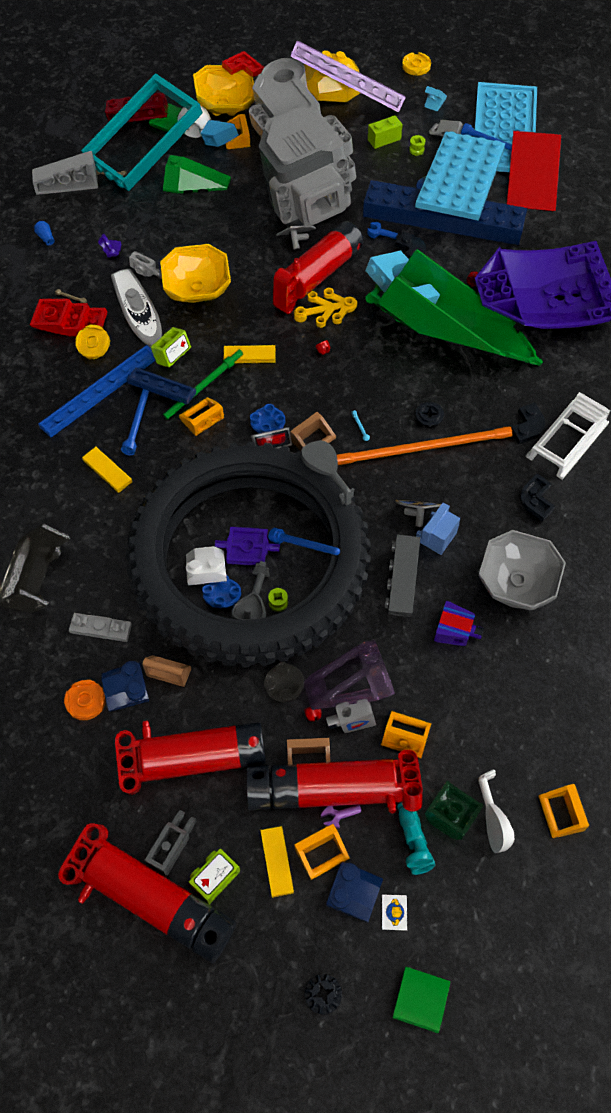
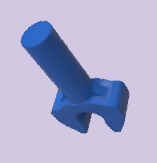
[367,222,398,240]

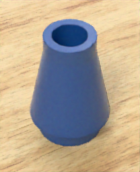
[34,221,55,246]

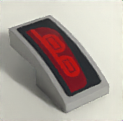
[251,427,292,449]

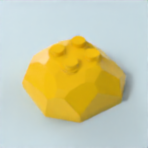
[304,51,360,102]
[193,65,255,116]
[160,244,231,303]

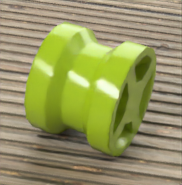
[409,135,425,156]
[268,588,288,612]

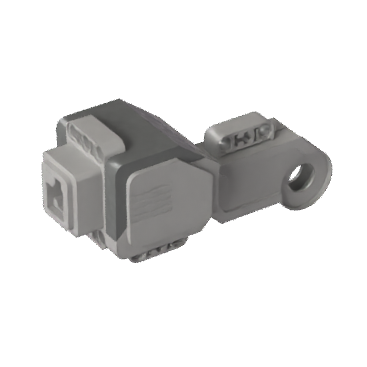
[249,58,356,228]

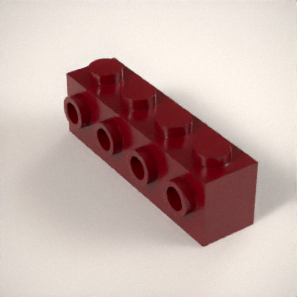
[105,93,168,123]

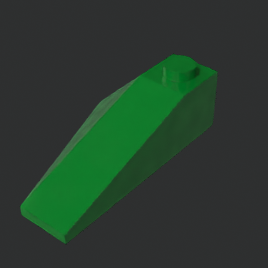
[163,155,231,193]

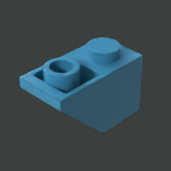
[201,120,239,147]

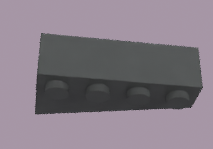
[385,535,420,617]

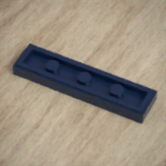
[127,368,196,405]

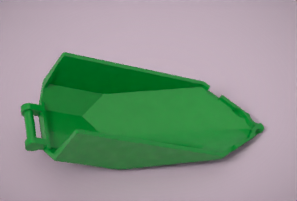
[366,249,543,366]

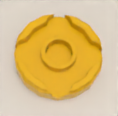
[402,52,431,76]
[75,325,110,359]

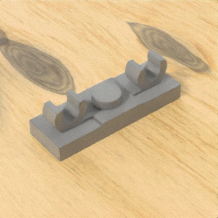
[69,613,132,642]

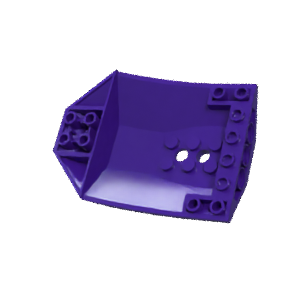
[475,241,611,329]

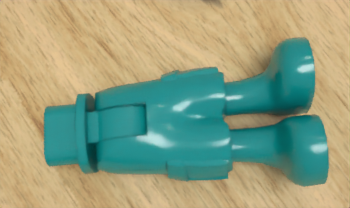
[397,802,436,875]

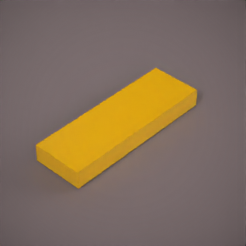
[224,345,276,363]
[82,447,132,493]
[261,826,294,898]

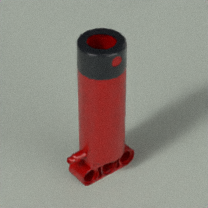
[273,221,363,314]
[115,721,266,795]

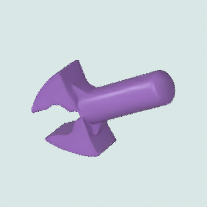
[321,805,361,829]

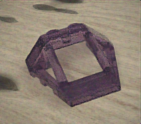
[304,639,395,710]

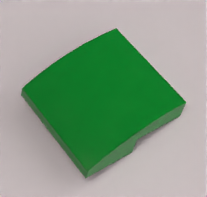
[149,103,182,132]
[393,967,450,1033]

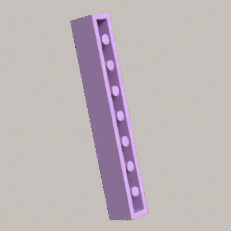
[290,41,406,112]

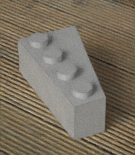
[32,151,98,195]

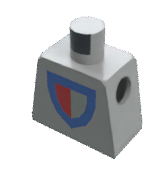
[326,695,376,733]

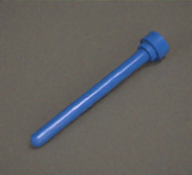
[461,123,512,151]
[121,389,149,455]
[268,528,340,555]

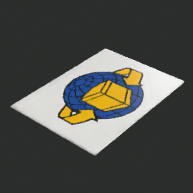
[382,895,407,930]

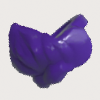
[98,234,121,258]

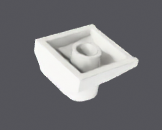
[186,546,227,585]

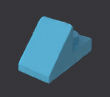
[425,86,447,111]

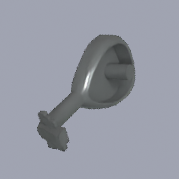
[301,440,355,506]
[230,561,270,620]

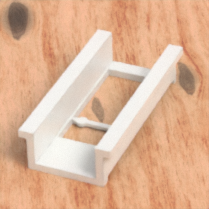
[526,392,610,480]

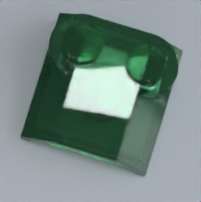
[425,780,484,840]

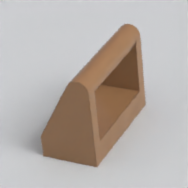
[290,412,336,451]
[143,655,191,687]
[287,738,330,764]

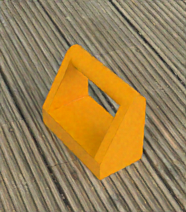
[226,114,250,149]
[179,397,224,436]
[381,711,431,758]
[538,784,589,838]
[294,824,350,880]

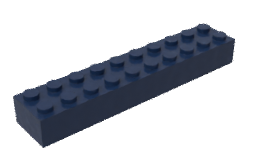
[363,180,527,245]

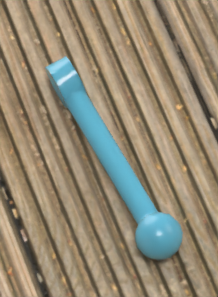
[351,410,370,441]

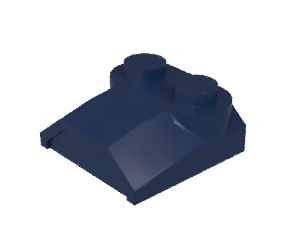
[101,661,149,712]
[326,862,383,922]

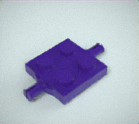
[215,527,280,565]

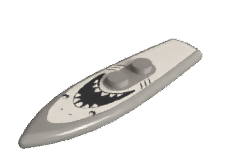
[111,269,162,347]

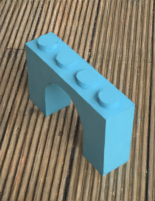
[365,251,440,304]

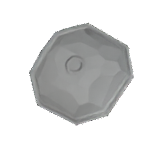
[478,530,566,610]

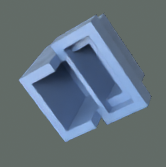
[416,503,460,555]

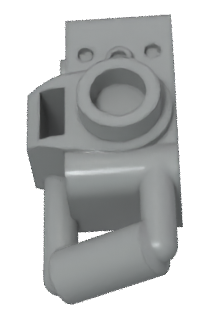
[429,120,463,139]
[129,251,162,279]

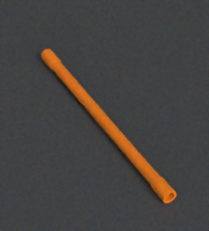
[337,426,512,465]

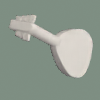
[478,770,514,853]

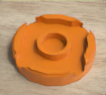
[64,680,106,720]

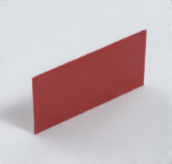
[507,131,561,211]

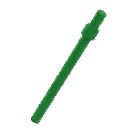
[163,349,243,420]

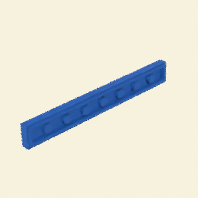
[39,345,156,438]

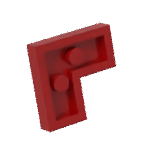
[222,51,264,77]

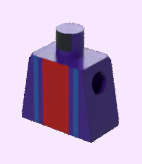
[434,601,484,646]

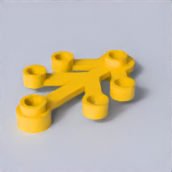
[294,288,357,328]

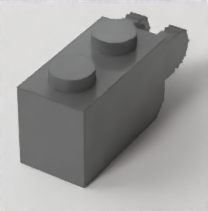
[145,810,196,877]

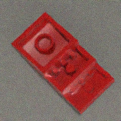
[30,299,108,337]

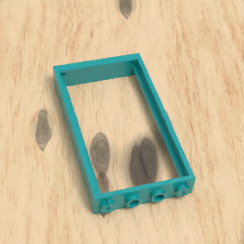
[81,73,203,191]

